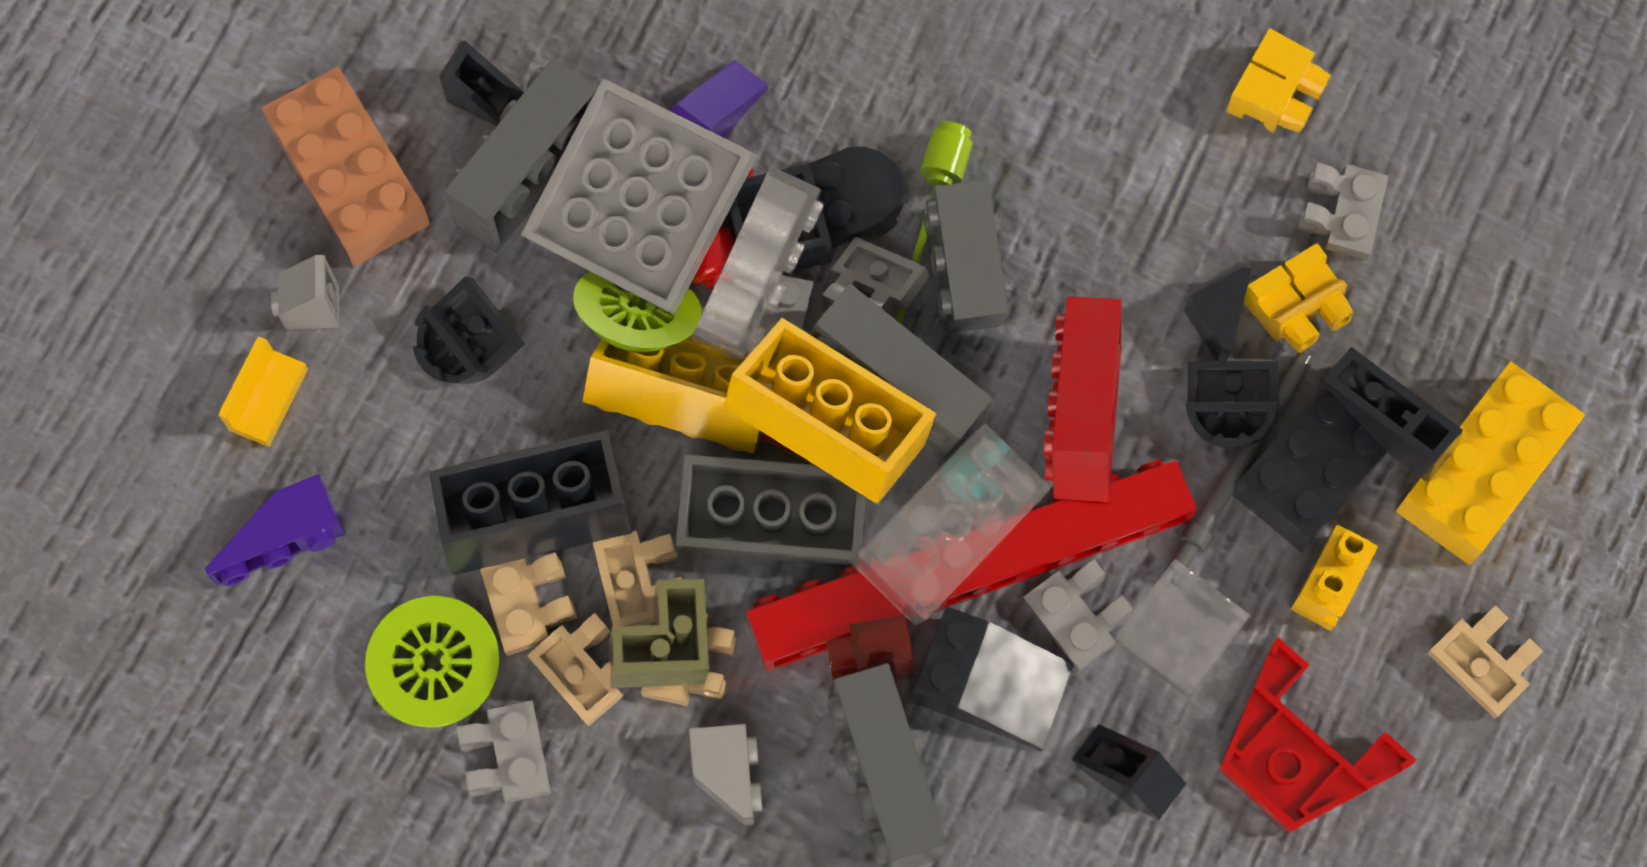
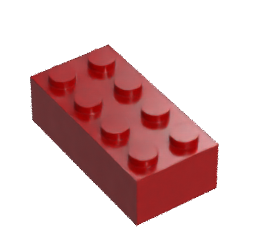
[1044,296,1122,502]

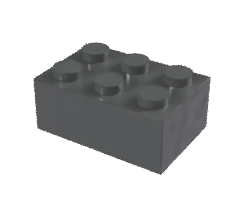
[923,179,1009,333]

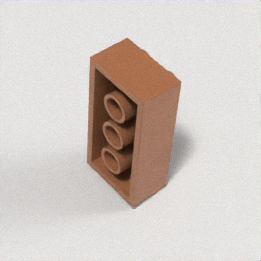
[261,66,431,267]

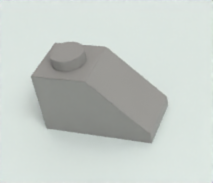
[271,255,340,331]

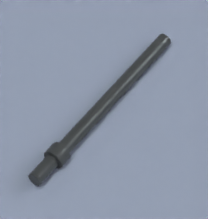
[1165,352,1314,580]

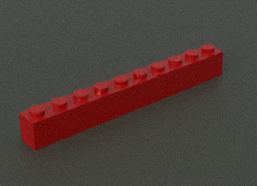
[746,460,1197,672]

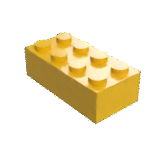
[724,318,936,504]
[1396,361,1586,566]

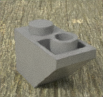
[689,724,762,825]

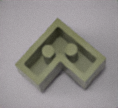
[609,579,709,688]

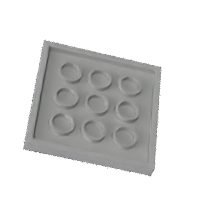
[521,78,757,315]

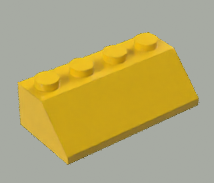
[582,337,764,454]

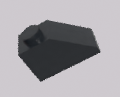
[1071,724,1187,820]

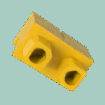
[1226,28,1331,133]
[1244,243,1354,353]
[1290,524,1378,631]

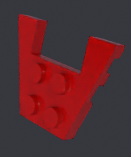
[1218,637,1417,834]

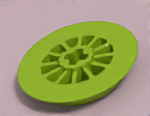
[573,272,702,352]
[365,596,499,727]

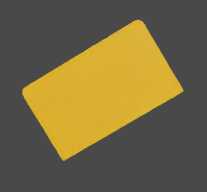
[219,336,308,447]

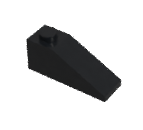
[1322,347,1463,482]

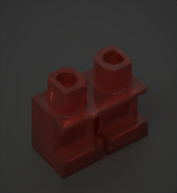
[826,614,914,681]

